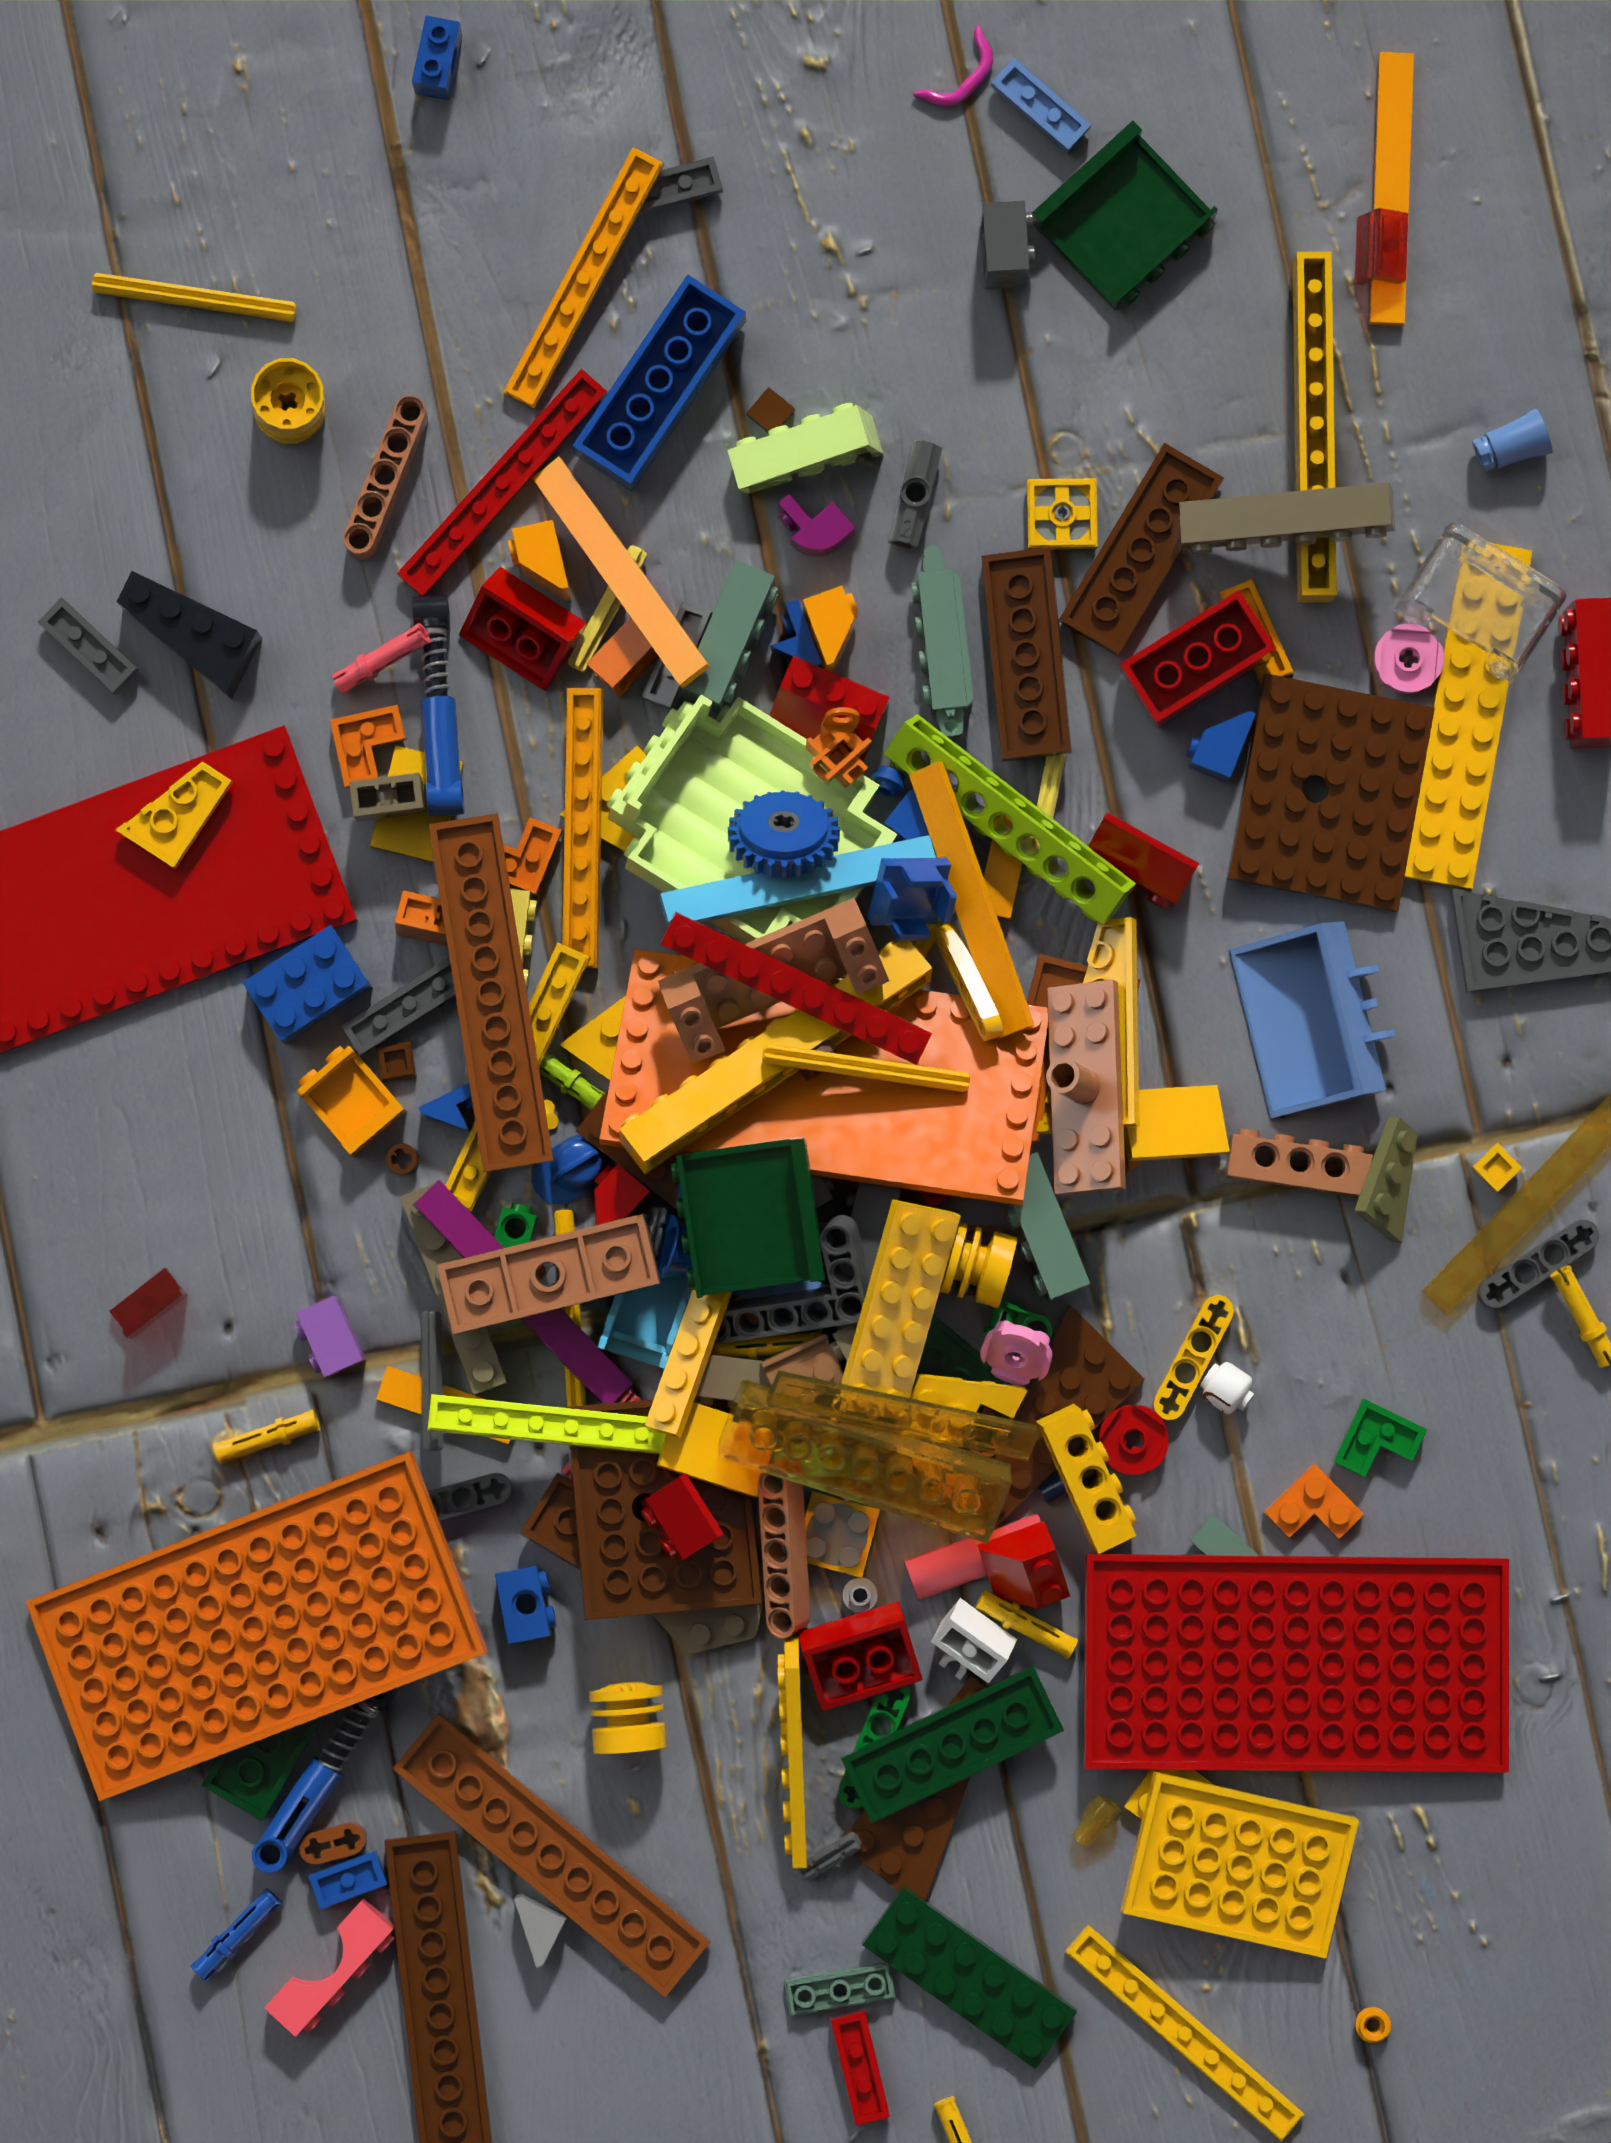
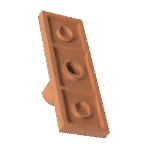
[1046,979,1126,1197]
[437,1214,661,1335]

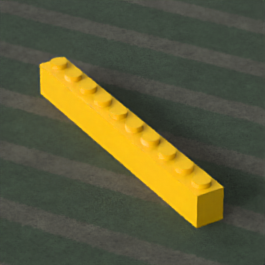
[1292,252,1337,603]
[619,940,932,1174]

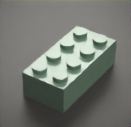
[681,560,779,714]
[1005,1152,1090,1301]

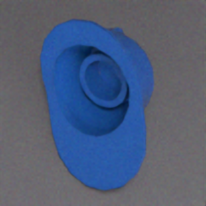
[531,1135,611,1204]
[655,1214,692,1279]

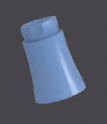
[1472,408,1553,472]

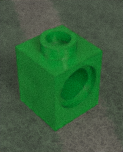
[494,1202,538,1248]

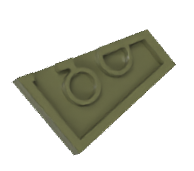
[1354,1116,1418,1243]

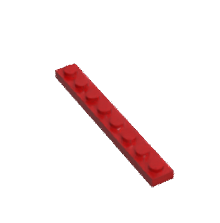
[397,369,607,597]
[659,911,932,1065]

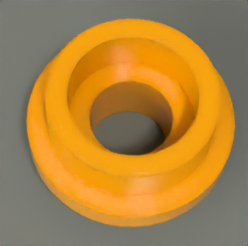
[1355,2007,1391,2044]

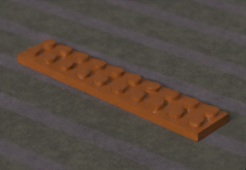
[428,813,554,1172]
[392,1713,711,1997]

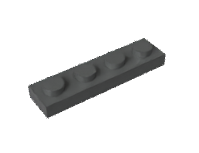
[341,958,455,1056]

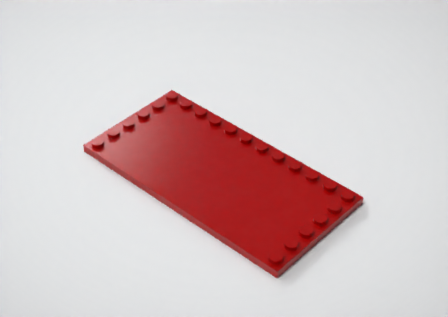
[0,725,358,1054]
[1084,1554,1509,1773]

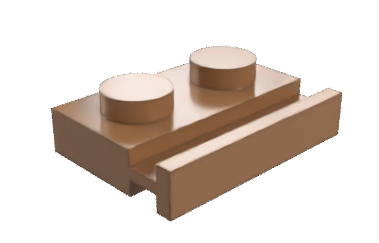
[760,1333,844,1410]

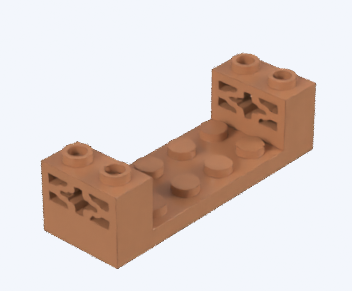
[658,898,889,1064]

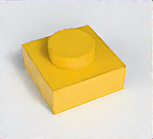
[1471,1143,1522,1193]

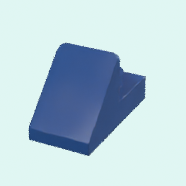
[771,599,822,668]
[418,1083,473,1132]

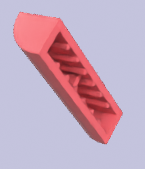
[904,1514,1041,1601]

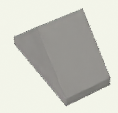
[514,1893,567,1968]

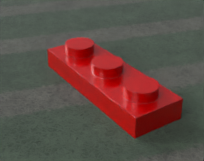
[830,2010,890,2126]

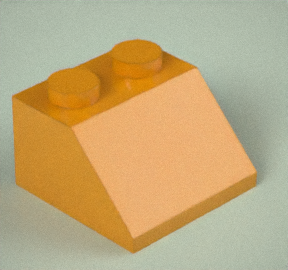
[507,520,572,602]
[803,586,858,673]

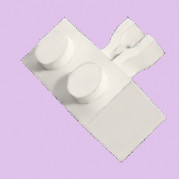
[931,1598,1017,1683]

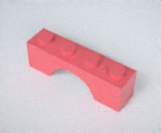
[264,1897,395,2037]

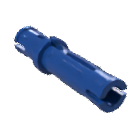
[190,1888,282,1982]

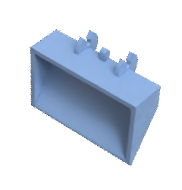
[1229,921,1396,1119]

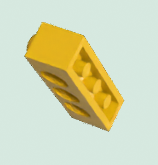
[1036,1404,1137,1554]

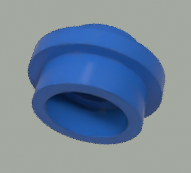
[871,766,905,796]

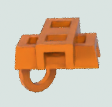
[806,707,872,789]

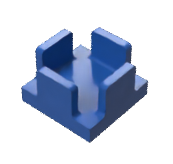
[867,858,957,941]

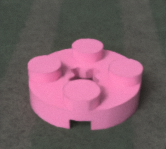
[1373,623,1444,694]
[980,1321,1052,1385]

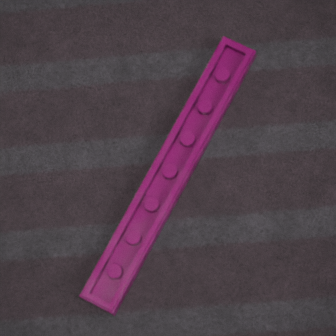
[412,1180,633,1404]

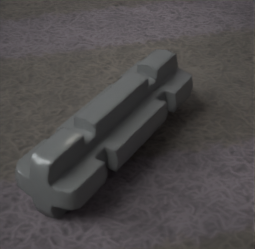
[799,1832,862,1880]

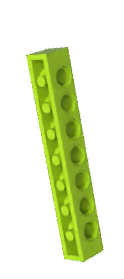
[884,714,1136,925]

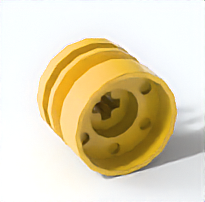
[251,358,325,444]
[940,1222,1018,1308]
[589,1682,667,1754]

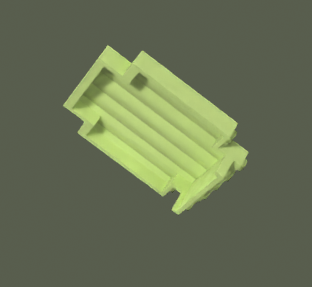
[607,695,897,944]

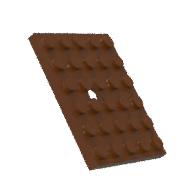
[1226,673,1435,913]
[566,1398,762,1621]

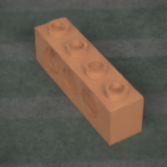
[1224,1129,1373,1197]

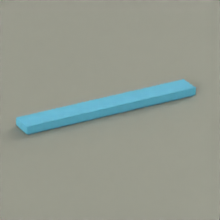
[659,835,936,927]

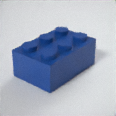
[242,925,373,1044]

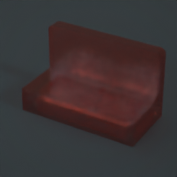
[1355,208,1409,285]
[109,1268,188,1339]

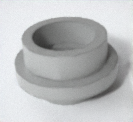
[842,1577,878,1613]

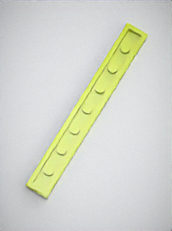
[427,1394,666,1455]

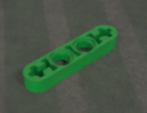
[838,1685,910,1809]

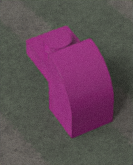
[778,494,855,556]

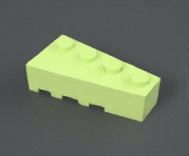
[727,403,884,494]

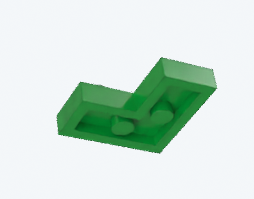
[1332,1398,1427,1477]

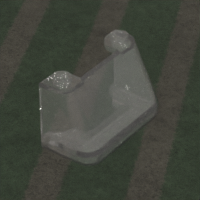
[1393,523,1567,684]

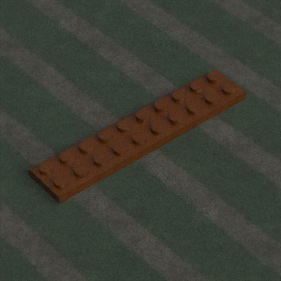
[385,1830,493,2143]

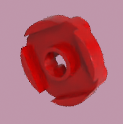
[1098,1405,1169,1475]

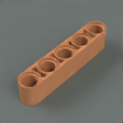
[343,395,428,560]
[758,1461,811,1639]

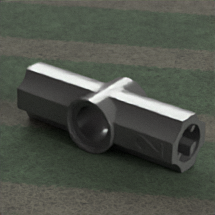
[888,440,942,549]

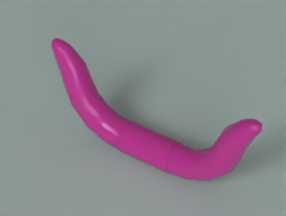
[913,25,993,107]

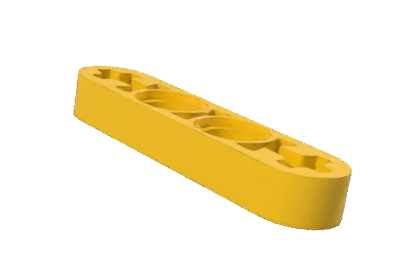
[935,922,1003,1041]
[1152,1295,1234,1420]

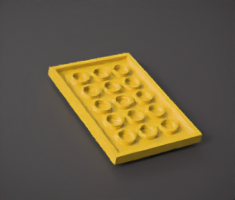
[1120,1771,1359,1959]

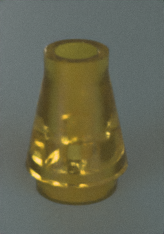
[1072,1793,1122,1848]

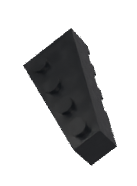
[116,571,262,699]

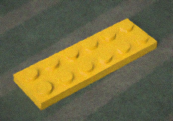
[835,1199,961,1419]

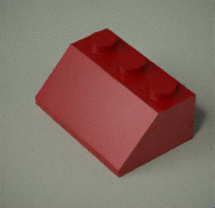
[459,567,587,691]
[769,656,890,762]
[1088,812,1199,909]
[798,1601,923,1711]

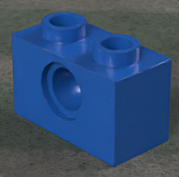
[412,15,463,101]
[495,1565,557,1644]

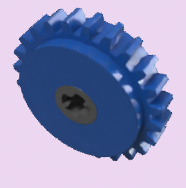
[728,790,840,879]

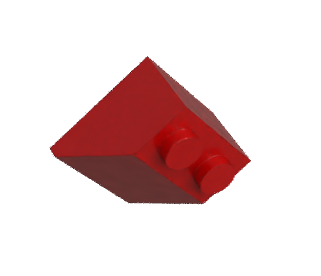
[594,1163,652,1225]
[641,1473,724,1563]
[977,1521,1071,1609]

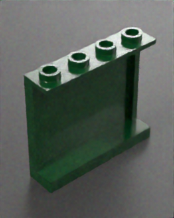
[1032,120,1218,310]
[671,1136,826,1298]

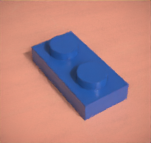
[308,1850,388,1909]

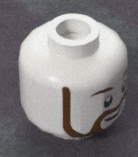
[1200,1362,1254,1415]

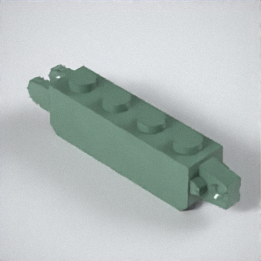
[911,544,974,738]

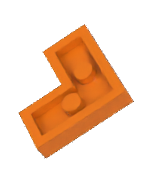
[330,704,406,789]
[503,817,563,896]
[1263,1463,1364,1539]

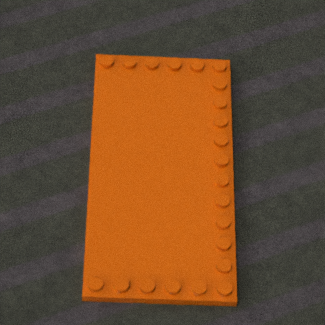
[600,949,1048,1206]
[25,1451,488,1801]

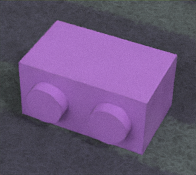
[294,1295,366,1377]

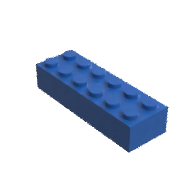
[572,274,746,492]

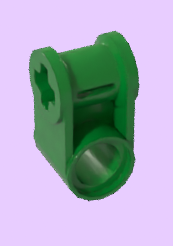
[983,1301,1053,1339]

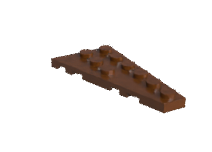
[970,1304,1144,1529]
[841,1676,986,1901]

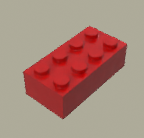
[1120,590,1276,728]
[1558,598,1611,749]

